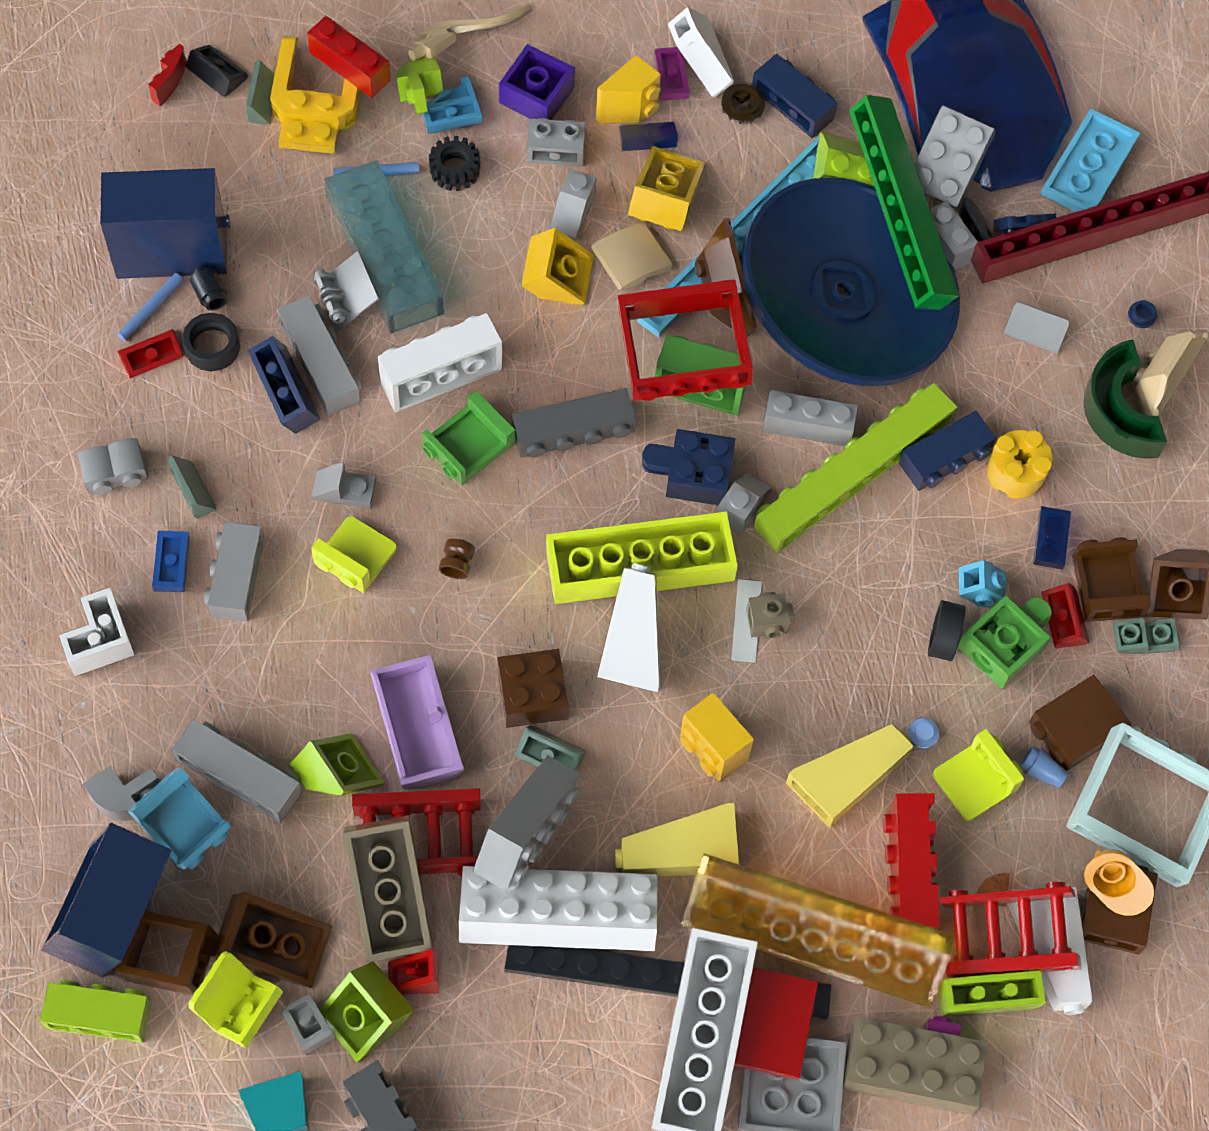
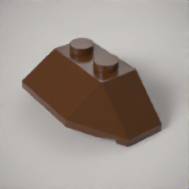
[695,218,757,336]

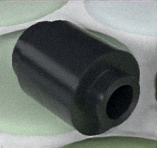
[190,266,228,311]

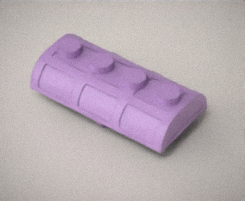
[370,655,463,789]

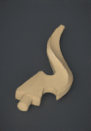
[408,4,530,61]

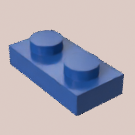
[152,531,190,592]

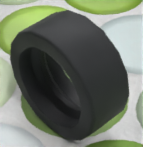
[182,312,240,372]
[928,600,966,661]

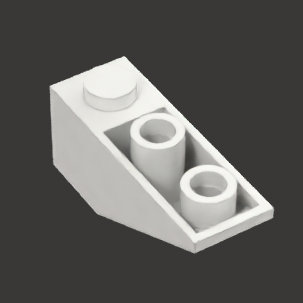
[668,7,735,98]

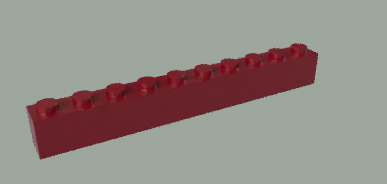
[971,171,1209,284]

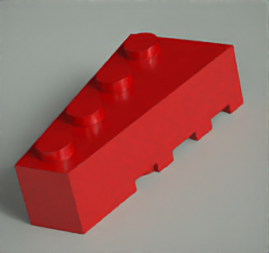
[883,793,940,936]

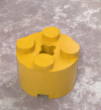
[987,430,1053,499]

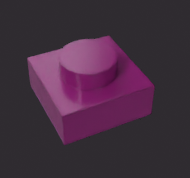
[923,1016,961,1036]

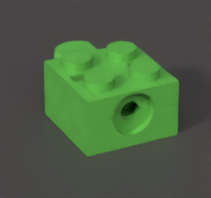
[958,595,1051,689]

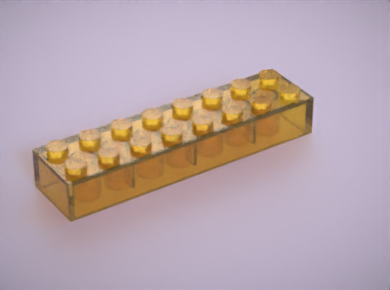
[681,853,954,1008]

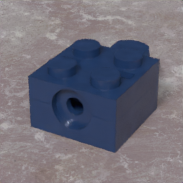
[641,429,736,506]

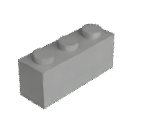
[762,390,858,447]
[204,522,264,622]

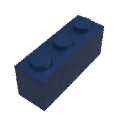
[752,53,838,138]
[247,336,320,434]
[899,411,996,491]

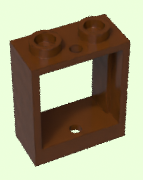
[115,911,218,996]

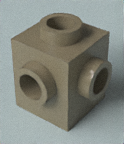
[746,592,794,638]

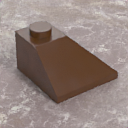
[1146,549,1209,620]

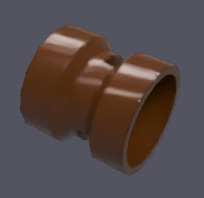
[439,538,475,579]

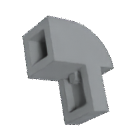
[83,767,160,821]

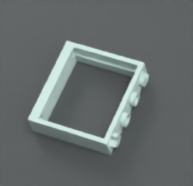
[1066,723,1209,887]

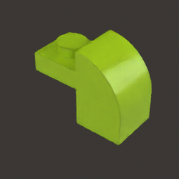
[396,57,443,114]

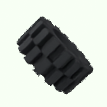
[429,136,480,191]

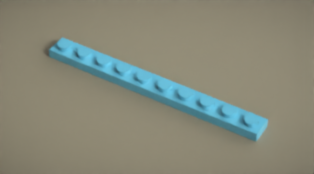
[637,135,820,338]

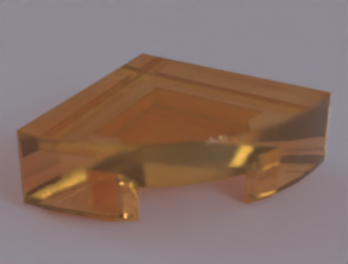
[976,873,1009,907]

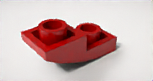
[148,43,187,106]

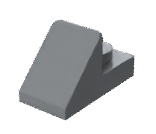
[311,463,376,508]
[281,993,335,1055]

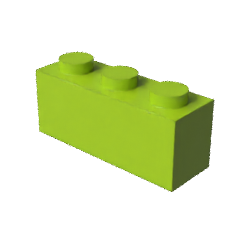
[937,970,1046,1017]
[40,979,151,1043]

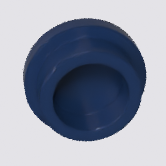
[1128,300,1157,328]

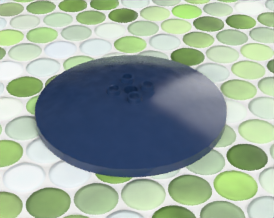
[741,177,960,386]

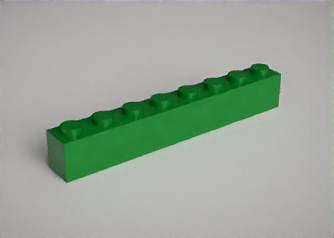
[849,95,959,310]

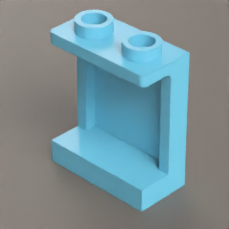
[127,768,232,870]

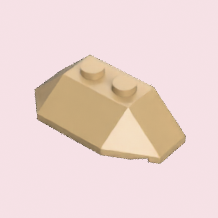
[1133,330,1209,417]

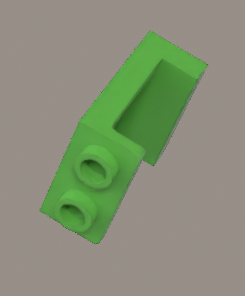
[422,390,515,485]

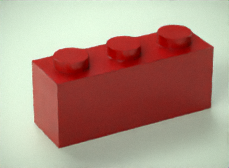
[307,15,391,98]

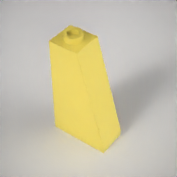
[786,724,914,828]
[615,803,739,877]

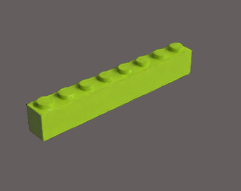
[754,383,958,553]

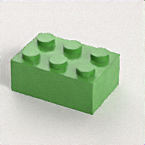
[655,334,752,416]

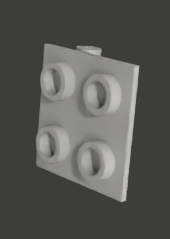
[313,251,380,331]

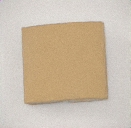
[591,222,673,291]

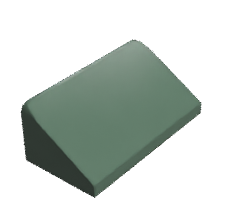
[246,60,275,125]
[168,456,216,519]
[514,725,586,771]

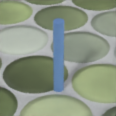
[334,162,419,179]
[117,273,183,342]

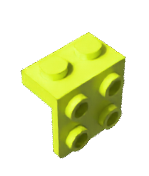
[311,516,397,593]
[932,729,1024,821]
[189,951,283,1048]

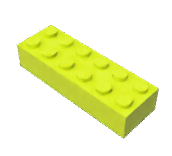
[546,511,738,604]

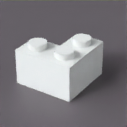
[59,588,134,676]

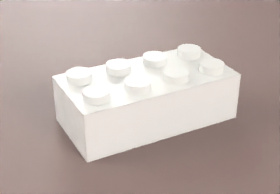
[378,313,502,413]

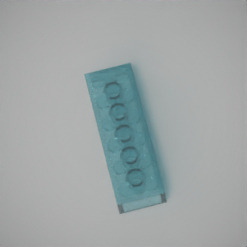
[324,160,444,334]

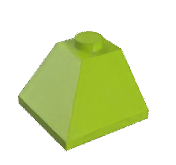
[290,733,385,796]

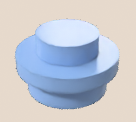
[908,718,939,749]

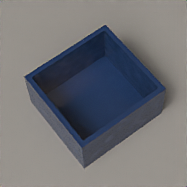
[100,168,231,279]
[41,822,172,977]

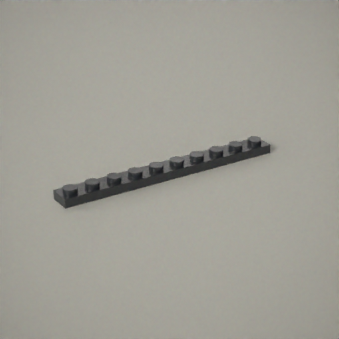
[504,945,832,1019]

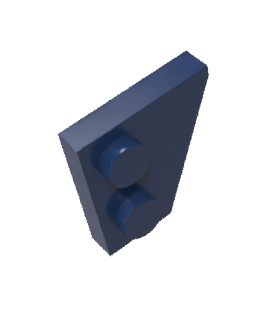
[993,213,1056,234]

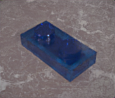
[1033,506,1071,570]

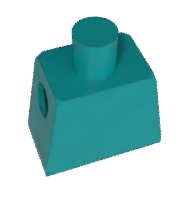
[238,1071,309,1131]

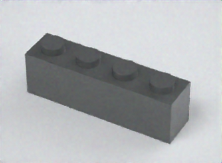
[512,388,636,458]

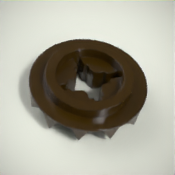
[721,84,765,125]

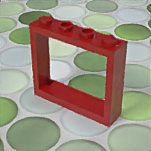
[618,279,753,401]

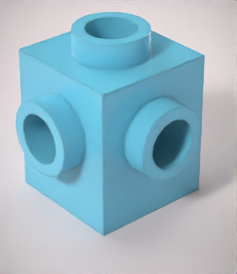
[959,560,1007,608]

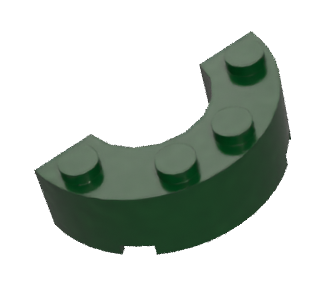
[1084,339,1167,458]

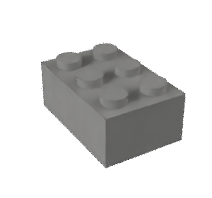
[914,106,996,210]

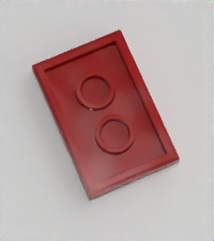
[734,967,818,1080]

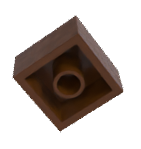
[497,648,569,728]

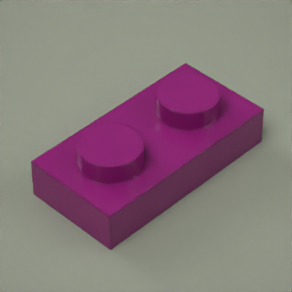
[654,47,690,101]

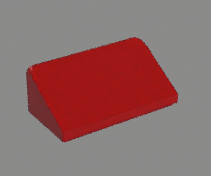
[117,329,184,378]
[1041,583,1090,649]

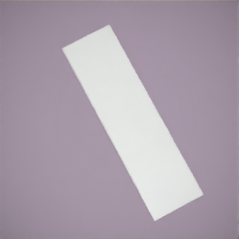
[731,579,762,663]

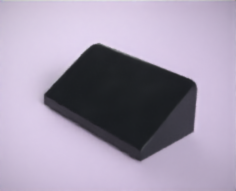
[186,44,248,97]
[959,197,994,242]

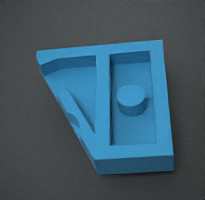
[422,76,482,134]

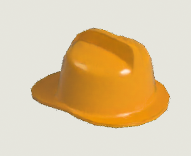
[1084,849,1154,916]

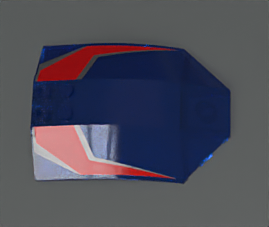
[862,0,1072,192]

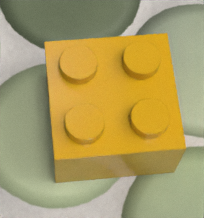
[680,692,754,782]

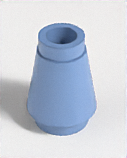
[1019,746,1068,788]

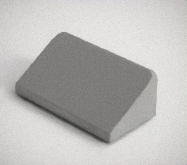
[1003,301,1070,354]

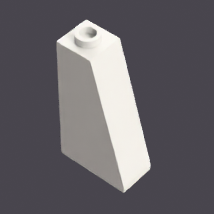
[597,563,661,692]
[1007,887,1093,1015]

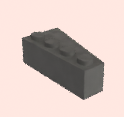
[343,1060,419,1131]

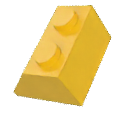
[596,55,661,123]
[521,228,594,305]

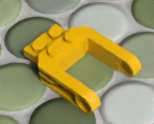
[270,35,361,154]

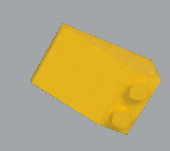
[628,146,706,231]

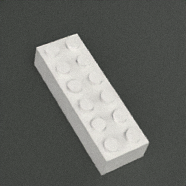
[459,866,657,951]
[651,928,757,1131]

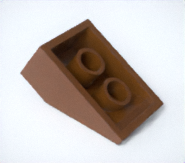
[211,892,332,988]

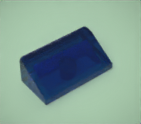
[619,122,678,151]

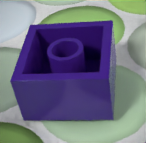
[499,44,575,120]

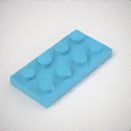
[1040,108,1140,212]

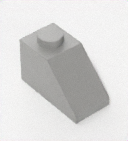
[549,169,597,241]
[717,473,772,535]

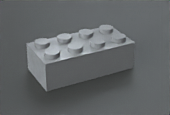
[473,755,580,891]

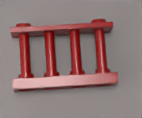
[352,788,481,876]
[940,882,1082,978]

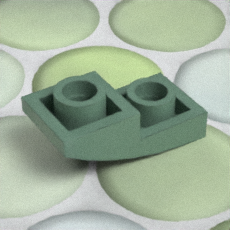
[1113,618,1179,654]

